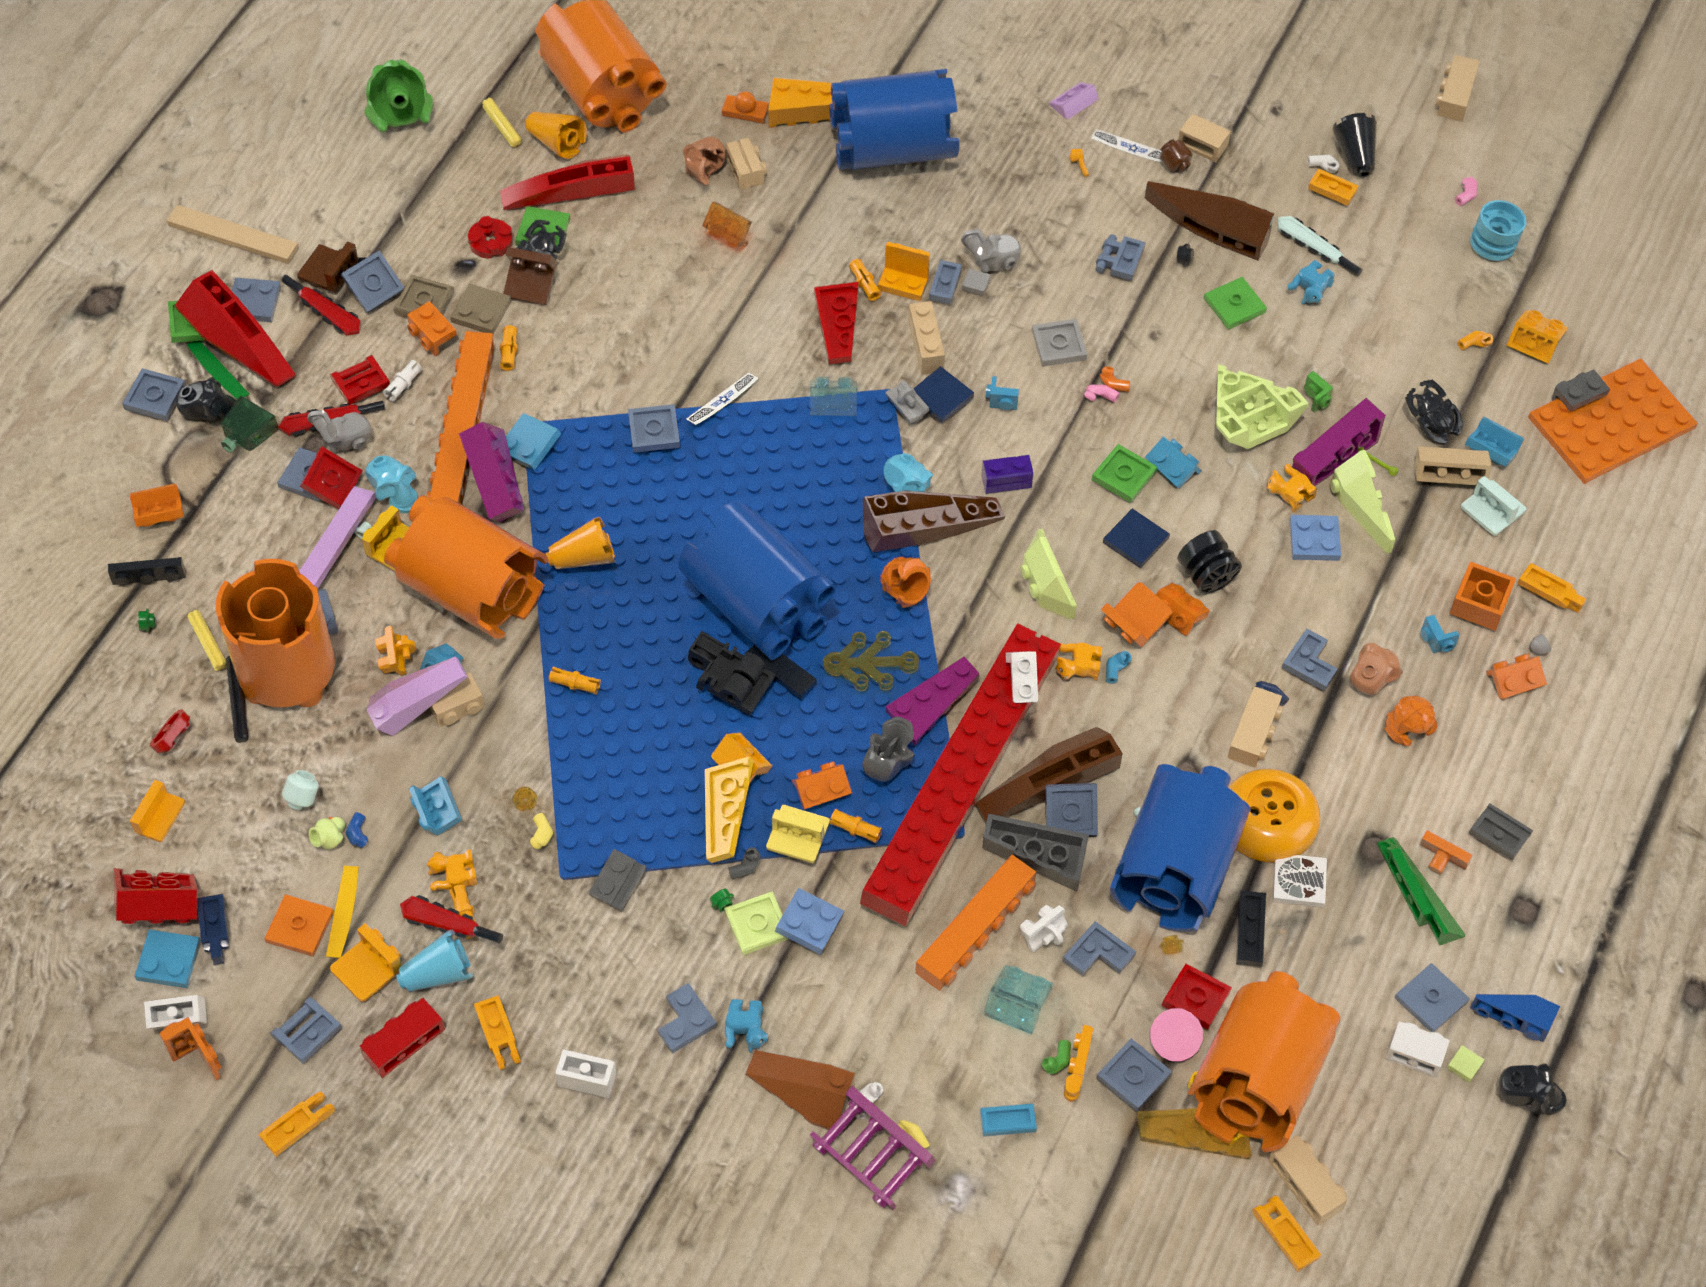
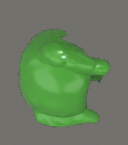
[364,59,433,132]

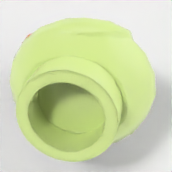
[309,817,346,849]

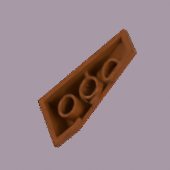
[746,1050,855,1130]

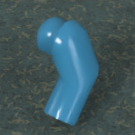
[1106,651,1132,684]

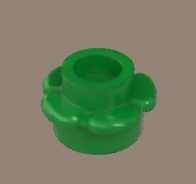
[138,608,155,632]
[710,888,734,912]

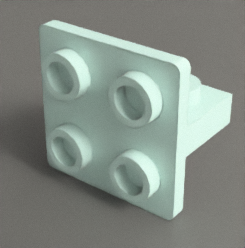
[1461,476,1527,536]

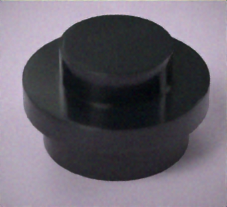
[1177,244,1194,266]

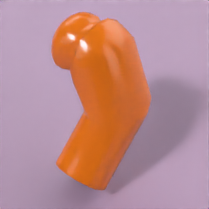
[1100,366,1130,392]

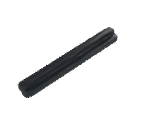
[226,656,249,743]

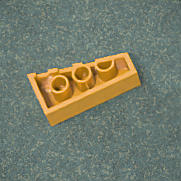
[768,78,832,128]

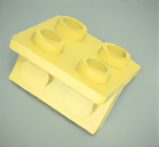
[766,805,830,863]

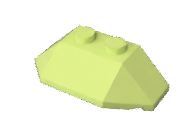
[1020,528,1077,619]

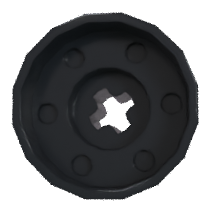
[1177,530,1242,594]

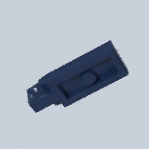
[197,894,229,965]

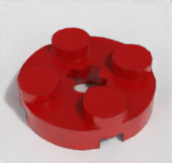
[468,216,513,259]

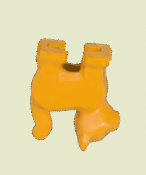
[1267,464,1317,512]
[1055,642,1102,681]
[427,849,477,891]

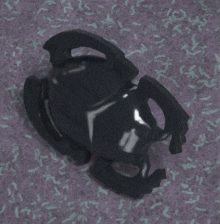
[516,219,567,260]
[1405,379,1463,444]

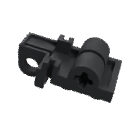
[688,631,776,716]

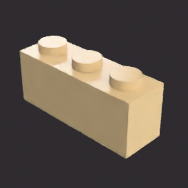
[1435,55,1480,121]
[908,301,945,375]
[1414,446,1492,485]
[1228,686,1284,768]
[1269,1135,1348,1226]

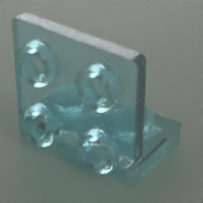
[810,377,857,416]
[983,965,1054,1034]

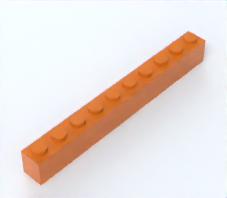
[426,331,495,505]

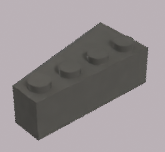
[982,814,1089,892]

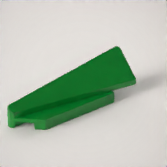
[1377,837,1465,946]

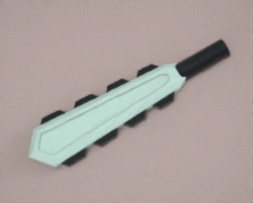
[1278,216,1363,276]

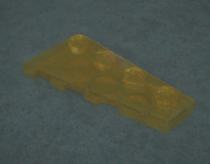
[1137,1108,1252,1160]

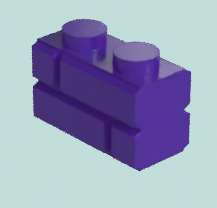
[981,455,1034,494]

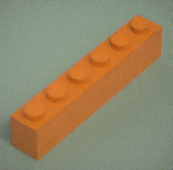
[915,855,1037,991]

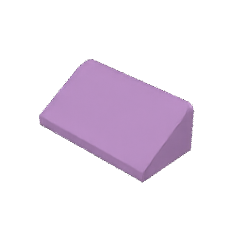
[1049,82,1098,119]

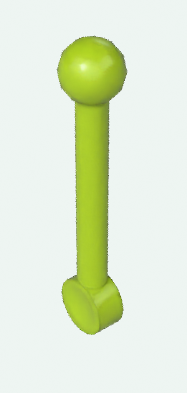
[1357,447,1399,476]

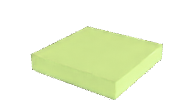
[724,891,788,955]

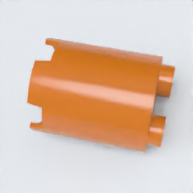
[535,0,667,132]
[384,495,549,639]
[215,559,335,707]
[1188,971,1341,1152]

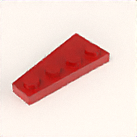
[814,282,859,364]

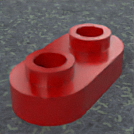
[150,709,190,753]

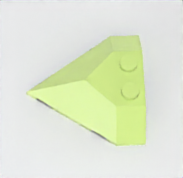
[1216,364,1309,449]

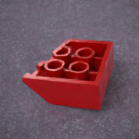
[114,868,197,924]

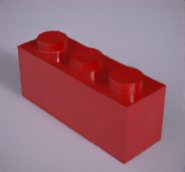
[359,998,445,1078]

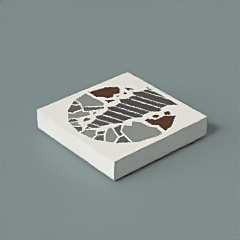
[1273,855,1327,907]

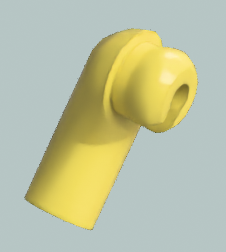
[530,813,553,849]
[897,1120,930,1148]

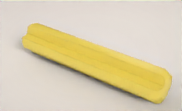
[482,98,522,148]
[187,610,227,671]

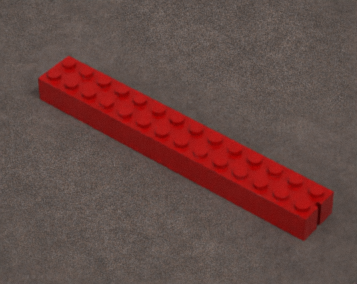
[860,623,1061,927]

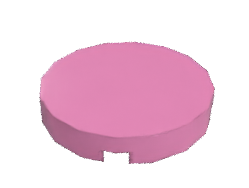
[1150,1009,1203,1062]

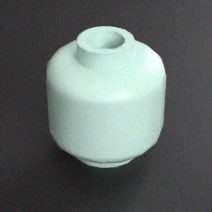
[282,770,319,810]

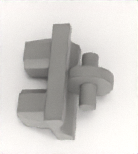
[885,380,929,424]

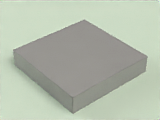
[1032,319,1087,367]

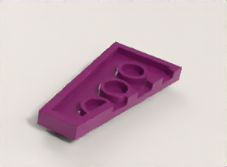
[886,656,979,746]

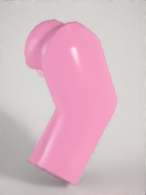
[1455,177,1478,206]
[1084,385,1120,403]

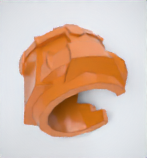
[880,557,931,608]
[1384,695,1437,746]

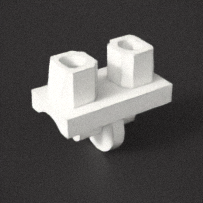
[1020,905,1068,953]

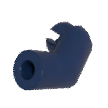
[1252,681,1289,706]

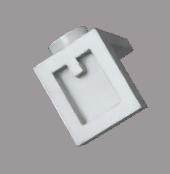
[1006,651,1038,703]

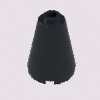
[1333,113,1377,177]

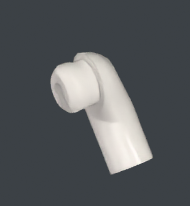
[1307,155,1340,173]
[856,1082,883,1120]

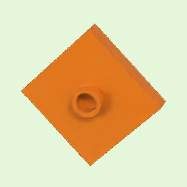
[264,894,334,957]

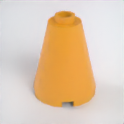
[526,111,587,159]
[546,516,616,569]

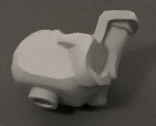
[961,229,1021,273]
[307,410,371,453]

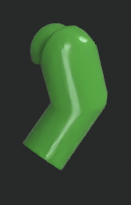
[1042,1040,1071,1074]

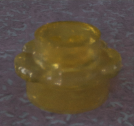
[512,787,537,811]
[1159,935,1184,955]

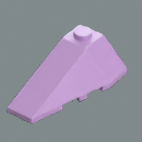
[366,657,468,736]

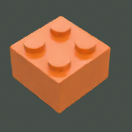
[1450,561,1516,631]

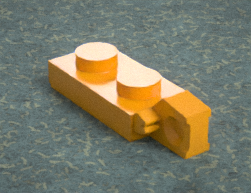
[1517,563,1586,613]

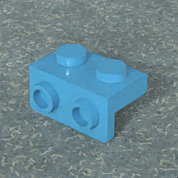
[1465,417,1524,467]
[1145,436,1202,489]
[409,776,462,836]

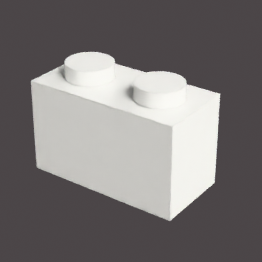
[144,995,207,1031]
[1385,1021,1450,1078]
[555,1049,616,1098]

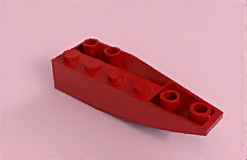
[500,154,635,210]
[175,270,295,387]

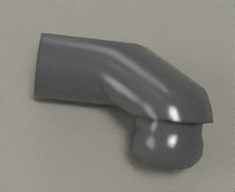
[728,847,760,880]

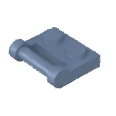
[270,997,342,1064]

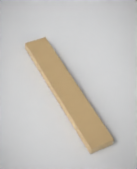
[167,205,299,264]

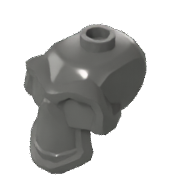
[862,717,915,782]

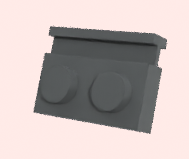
[1469,803,1533,861]
[588,849,647,912]

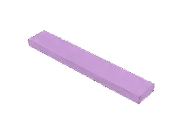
[299,487,376,589]

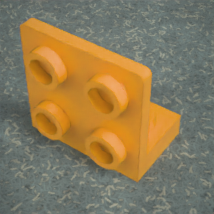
[878,242,930,302]
[1507,310,1568,364]

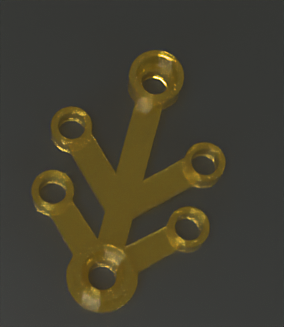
[823,631,919,691]

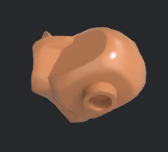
[683,137,726,185]
[1350,643,1403,695]

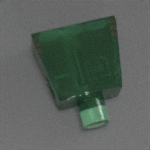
[221,396,279,452]

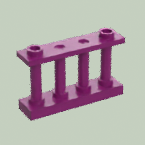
[810,1086,936,1210]

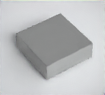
[962,269,991,296]

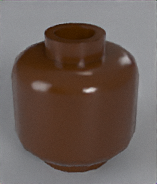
[1160,139,1192,172]

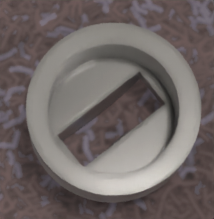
[1530,634,1551,655]

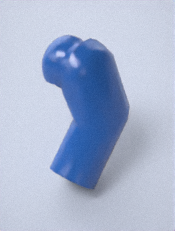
[346,812,368,848]

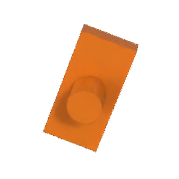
[1421,830,1473,874]

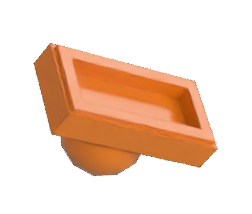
[722,91,769,123]

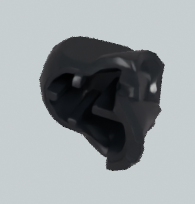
[176,377,241,422]
[1499,1063,1566,1115]

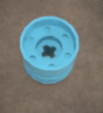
[1470,200,1526,261]

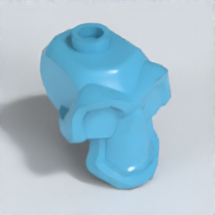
[884,453,933,492]
[365,455,418,514]

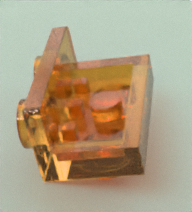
[702,202,752,248]

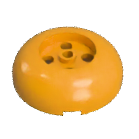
[1228,769,1321,862]

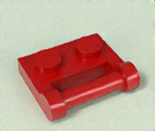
[330,355,390,405]

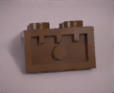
[297,241,358,293]
[503,247,557,305]

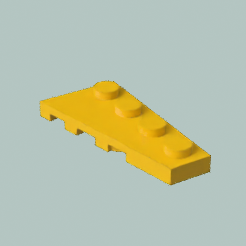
[705,757,754,863]

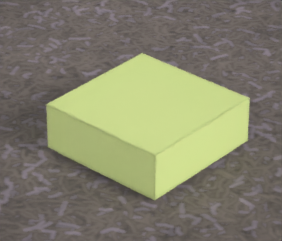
[1447,1045,1485,1083]

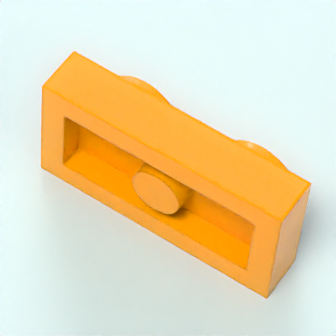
[1308,169,1359,206]

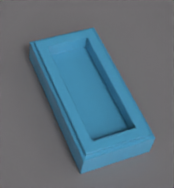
[980,1104,1037,1137]

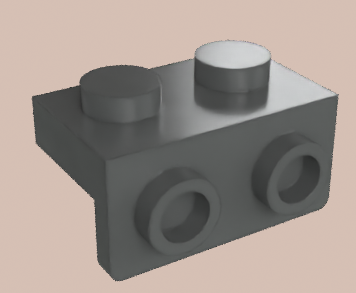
[1551,369,1610,411]

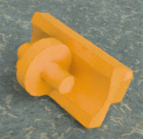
[375,626,416,676]

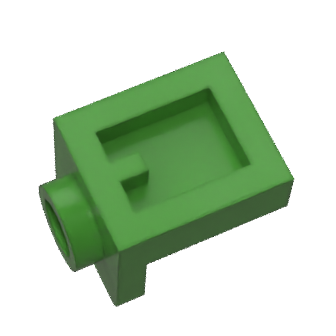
[1304,371,1333,413]

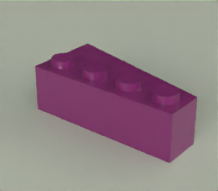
[1292,398,1386,486]
[459,422,524,522]

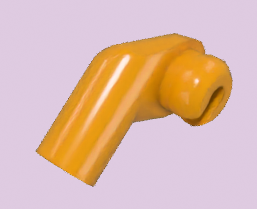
[1457,331,1494,350]

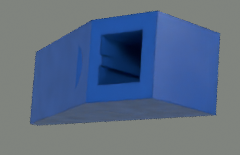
[1470,994,1560,1043]

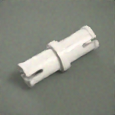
[383,360,422,401]

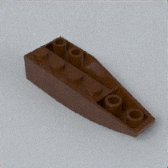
[1144,181,1275,261]
[863,491,1005,552]
[975,727,1123,823]

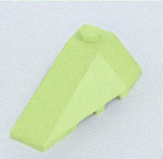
[1330,450,1395,554]

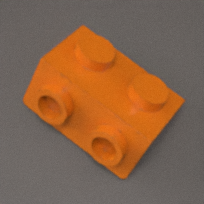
[407,301,457,356]
[130,484,184,527]
[1156,583,1210,635]
[1486,653,1547,699]
[792,761,852,809]

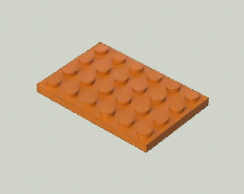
[1528,358,1698,484]

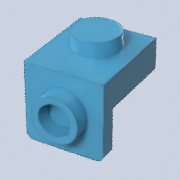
[985,376,1019,410]
[1421,615,1460,654]
[420,643,463,670]

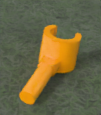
[1069,149,1089,177]

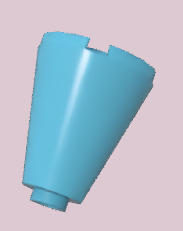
[396,930,473,992]

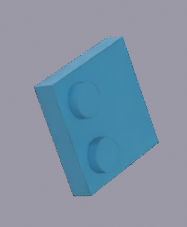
[506,413,561,471]
[134,930,201,988]

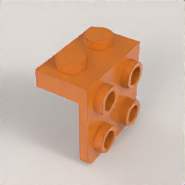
[1101,582,1173,648]
[159,1017,222,1080]

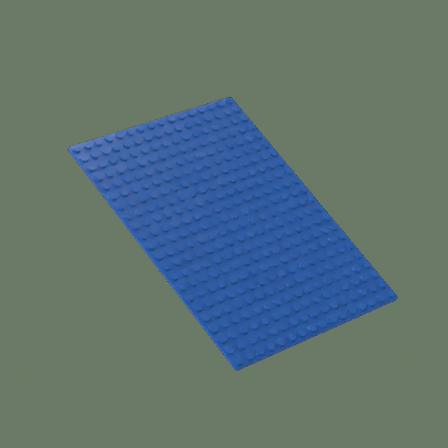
[526,389,965,880]

